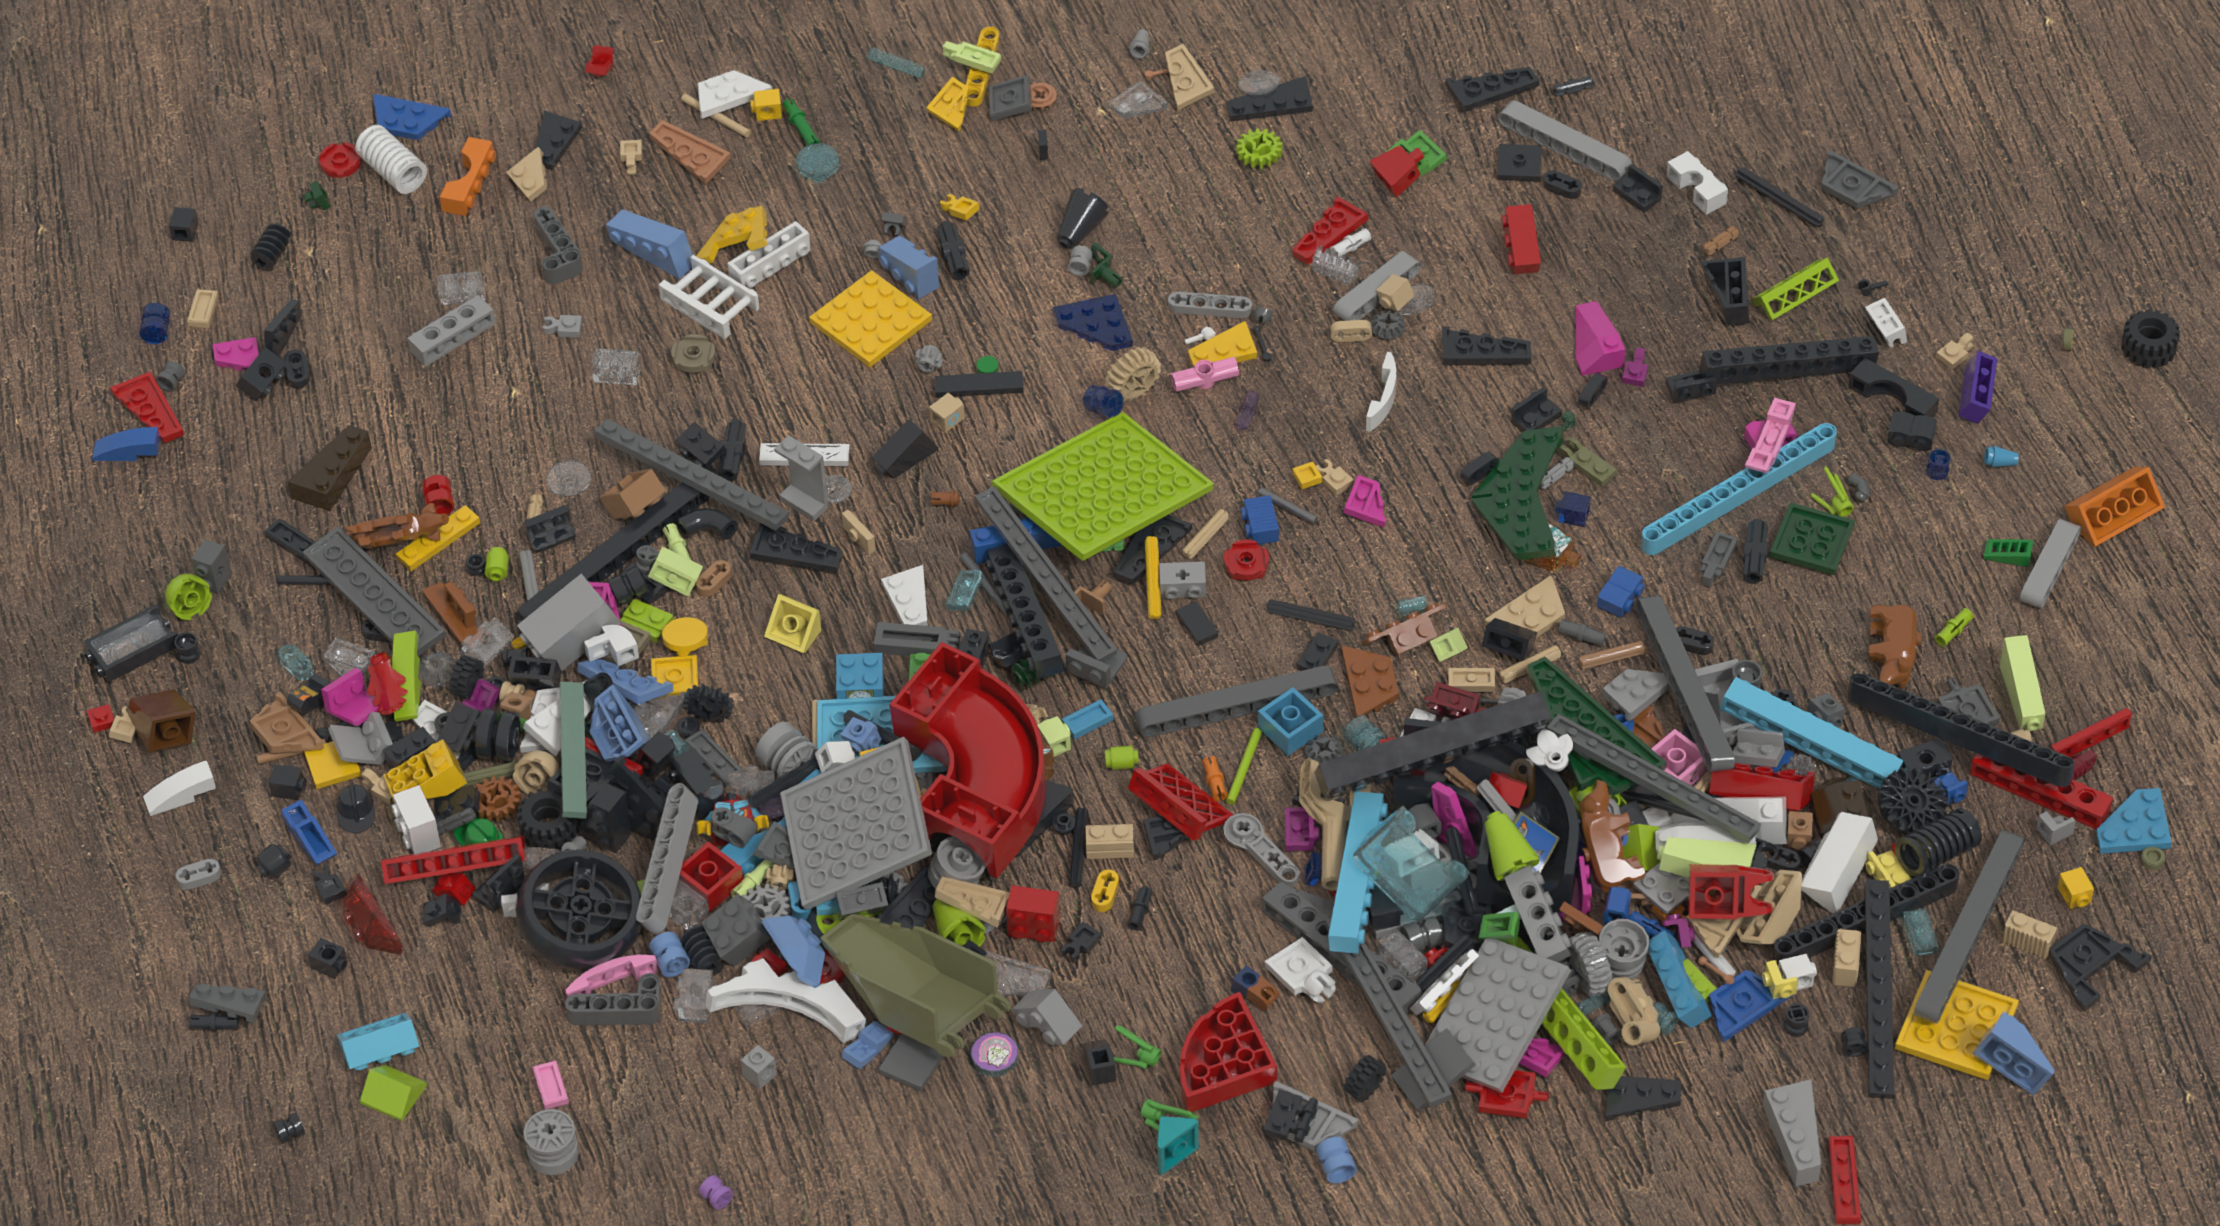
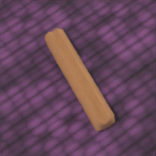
[1578,641,1645,669]

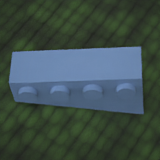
[606,209,693,280]

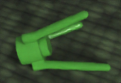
[1114,1025,1162,1070]
[1141,1099,1198,1132]

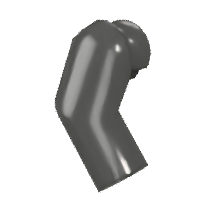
[1848,473,1871,502]

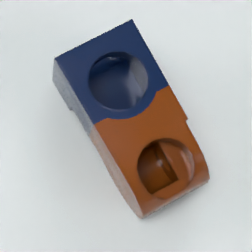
[1231,965,1279,1011]

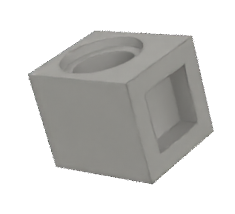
[741,1045,777,1089]

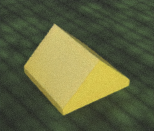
[764,594,821,653]

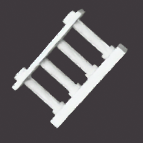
[659,255,759,339]

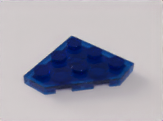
[1053,294,1133,351]

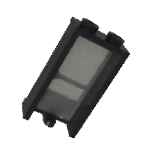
[84,604,178,684]

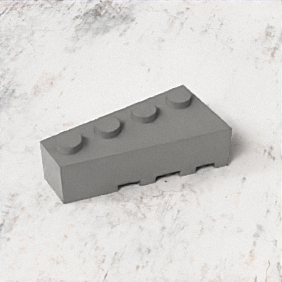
[1763,1080,1821,1187]

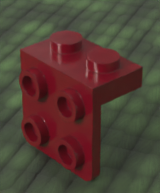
[1423,682,1481,720]

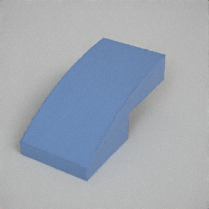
[842,1021,893,1069]

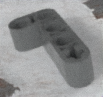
[534,206,583,284]
[565,973,662,1026]

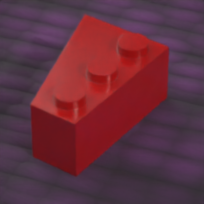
[1501,204,1541,275]

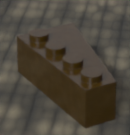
[287,425,372,511]

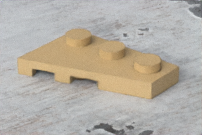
[1165,44,1214,110]
[935,876,1010,928]

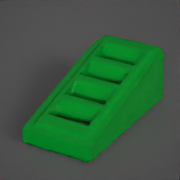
[1983,539,2033,567]

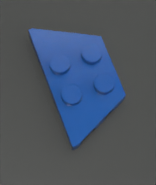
[374,94,451,140]
[1709,970,1794,1042]

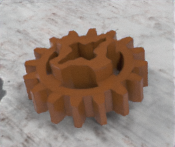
[475,776,522,823]

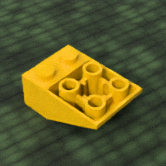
[383,739,467,801]

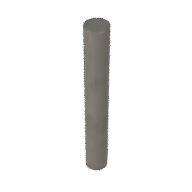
[1258,487,1318,525]

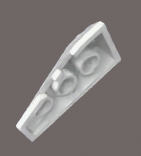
[1715,797,1787,844]
[1655,821,1756,853]

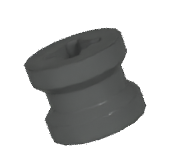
[636,545,659,574]

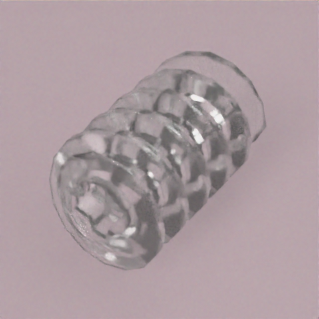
[1312,246,1362,285]

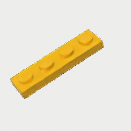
[396,505,480,571]

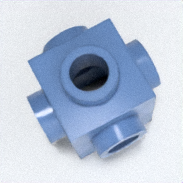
[840,717,881,755]

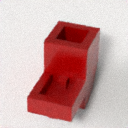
[1488,771,1527,808]

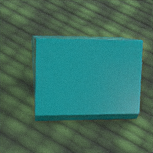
[1157,1116,1199,1176]

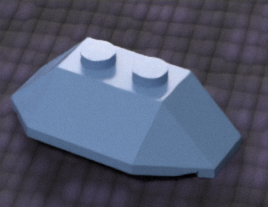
[590,685,650,762]
[762,916,825,988]

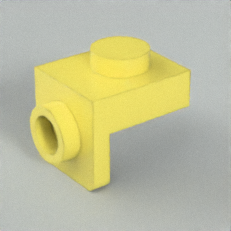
[1762,960,1798,999]

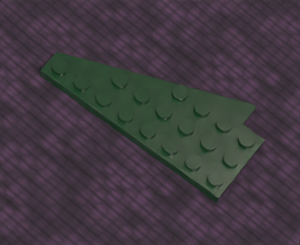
[1526,657,1667,796]

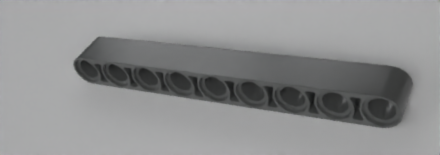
[1135,666,1339,737]

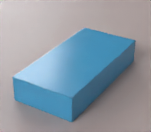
[1062,699,1114,740]

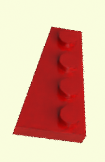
[1292,196,1369,265]
[110,371,184,443]

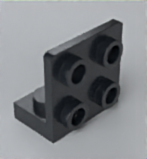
[472,854,525,913]

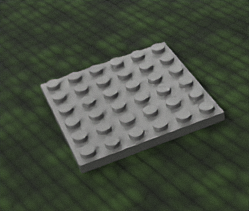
[780,737,932,910]

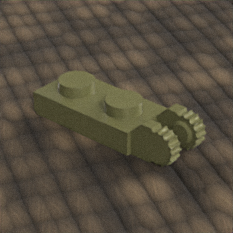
[1557,437,1617,487]

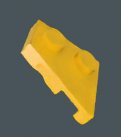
[926,77,970,132]

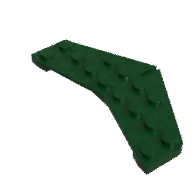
[1471,426,1564,560]

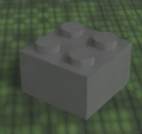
[701,894,771,966]

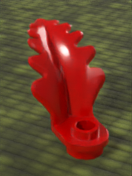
[367,652,408,715]

